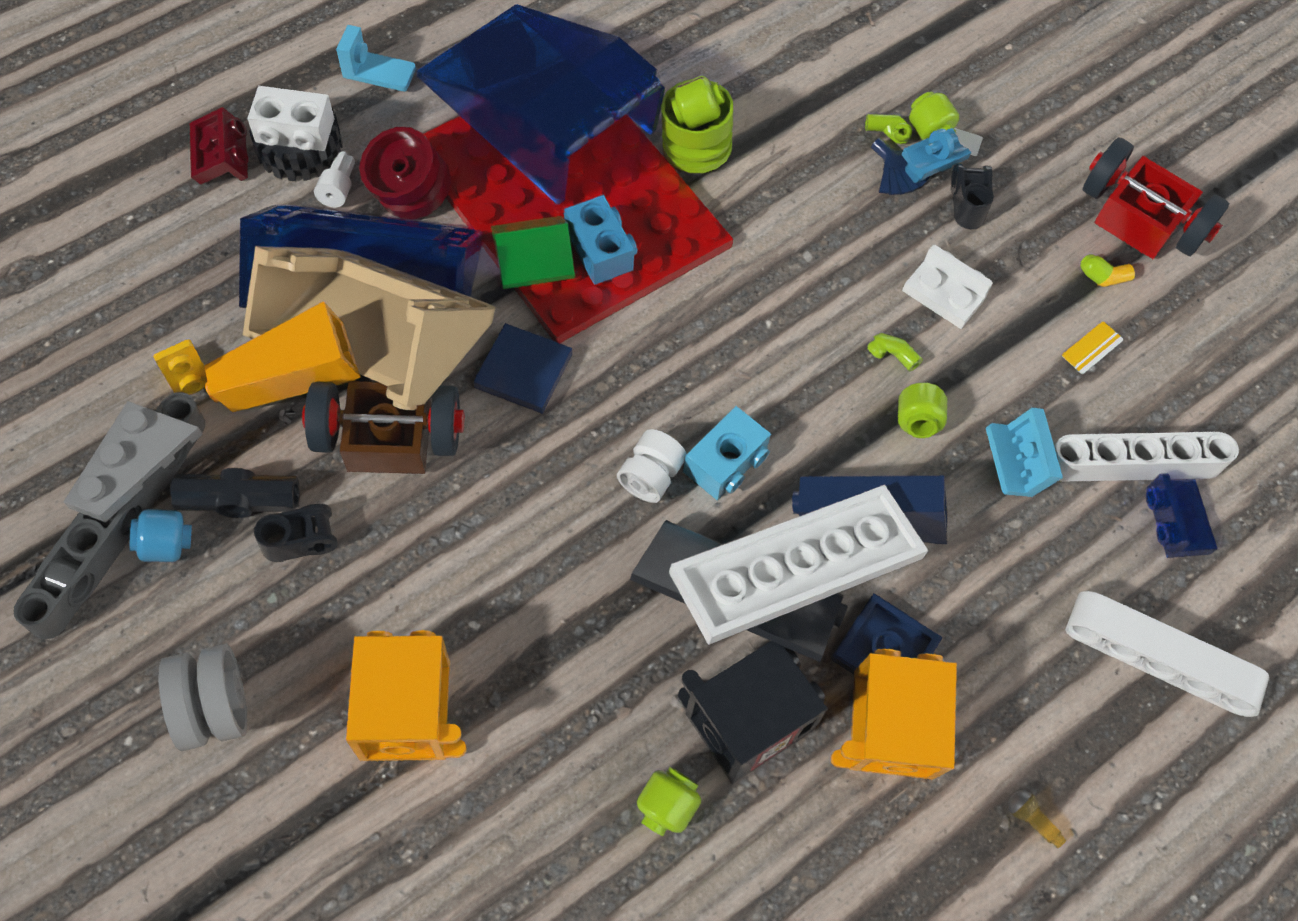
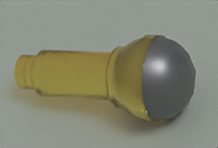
[1008,790,1066,849]

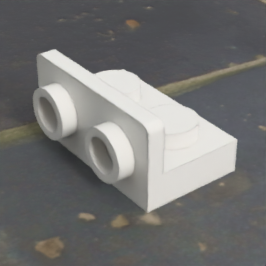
[902,245,993,329]

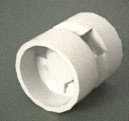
[617,429,687,503]

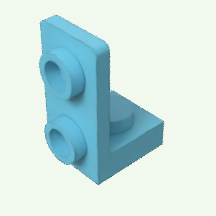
[336,25,416,92]

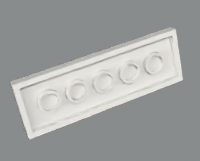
[669,485,928,645]

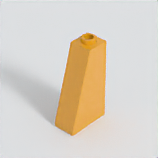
[204,301,360,413]

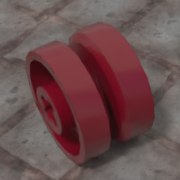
[359,127,451,220]

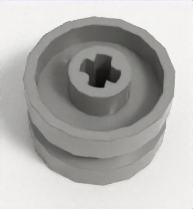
[158,643,248,752]

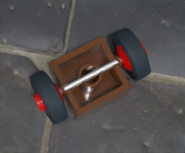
[302,381,465,474]

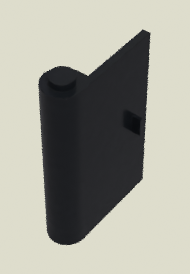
[630,520,848,662]

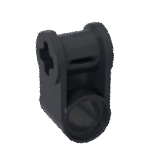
[951,163,994,230]
[254,504,338,562]

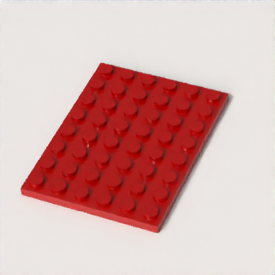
[423,58,734,343]

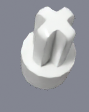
[314,151,355,208]

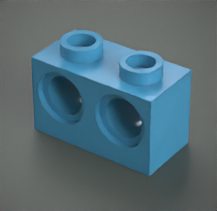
[564,195,637,285]

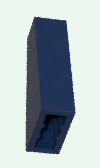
[792,475,948,544]

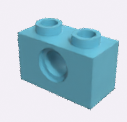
[683,406,771,500]

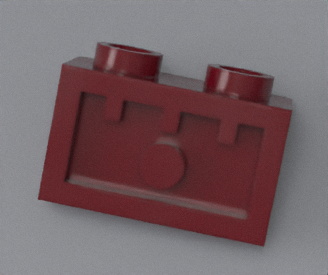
[189,107,249,185]

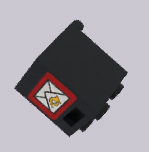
[678,641,828,784]

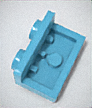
[986,408,1063,497]

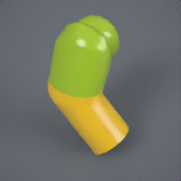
[1080,254,1135,287]

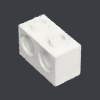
[247,86,334,151]

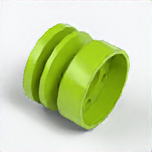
[661,79,733,173]

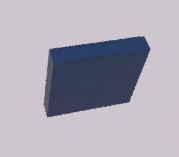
[474,323,572,414]
[830,593,943,675]

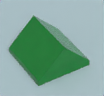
[491,216,575,289]

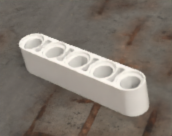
[1054,432,1239,482]
[1065,591,1269,717]

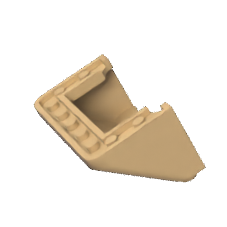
[242,246,495,410]

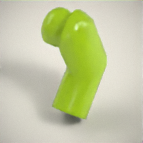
[865,114,912,144]
[867,333,923,372]

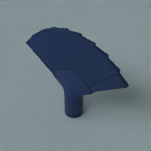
[871,138,930,195]

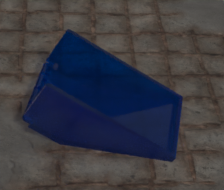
[417,4,665,205]

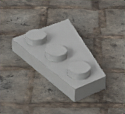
[64,401,203,522]

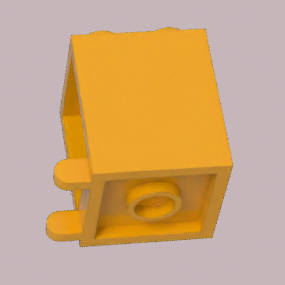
[346,630,467,761]
[830,649,957,780]

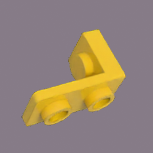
[153,339,208,395]

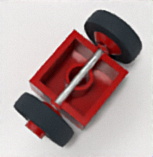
[1082,137,1230,259]

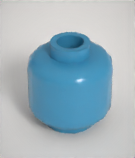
[130,509,192,563]

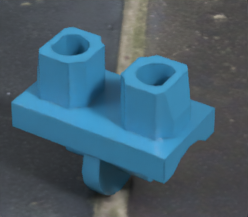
[901,128,971,184]

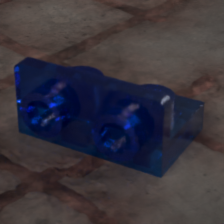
[1146,473,1218,558]

